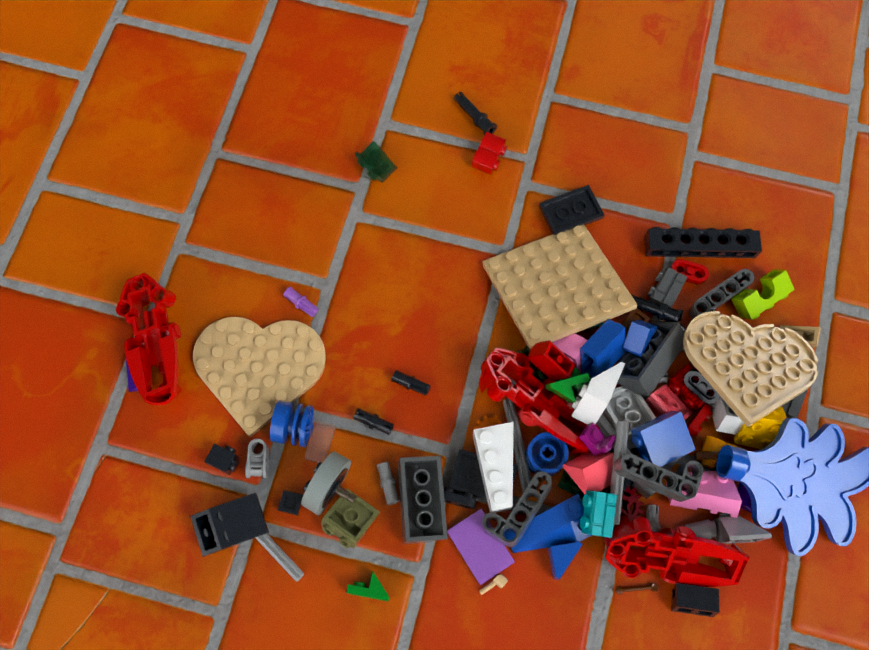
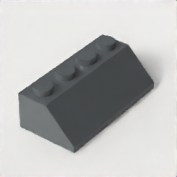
[617,320,685,396]
[397,456,448,544]

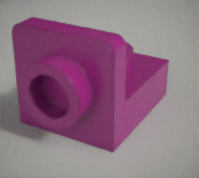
[579,422,616,455]

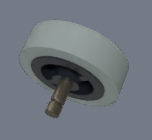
[301,451,357,515]

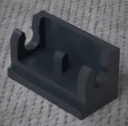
[671,583,719,617]

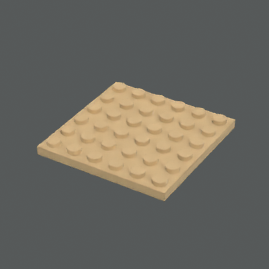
[482,224,637,351]

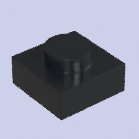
[278,490,303,516]

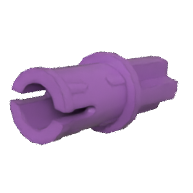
[283,287,319,317]

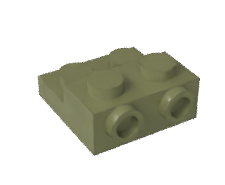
[321,489,380,549]

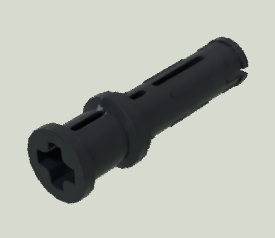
[454,92,497,135]
[631,294,684,324]

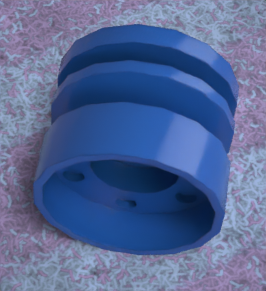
[270,400,314,447]

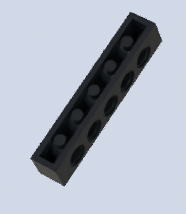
[644,227,762,258]

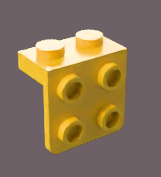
[734,407,787,449]

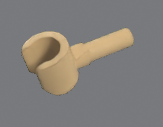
[479,574,508,595]

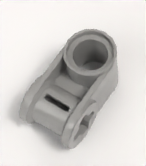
[245,438,269,479]

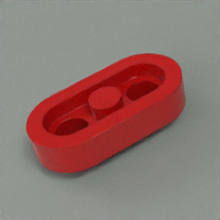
[670,259,709,284]
[687,403,713,437]

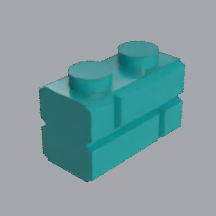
[580,490,617,538]

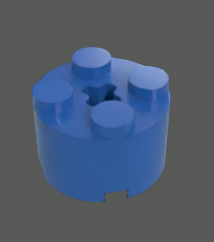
[525,432,569,476]

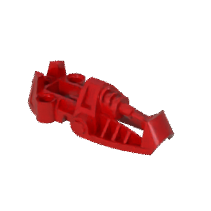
[116,273,182,405]
[478,348,600,454]
[605,514,750,587]

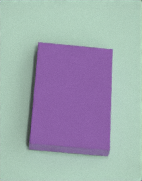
[447,509,515,585]

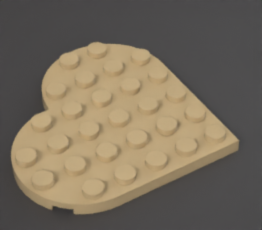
[683,311,818,427]
[193,317,326,437]

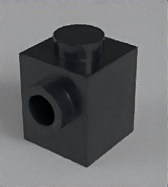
[204,444,239,476]

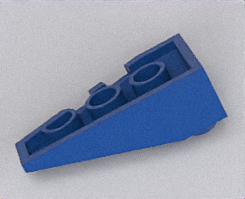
[505,494,592,553]

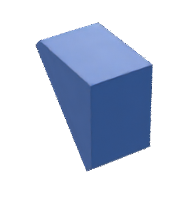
[623,320,657,357]
[548,542,583,580]

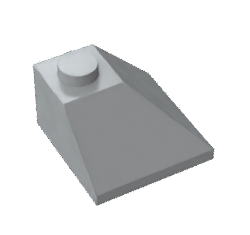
[713,513,772,544]

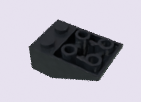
[190,493,269,557]

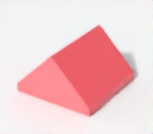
[645,383,693,420]
[563,451,614,494]

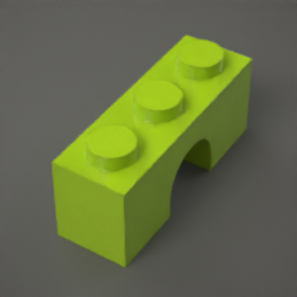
[731,269,795,320]

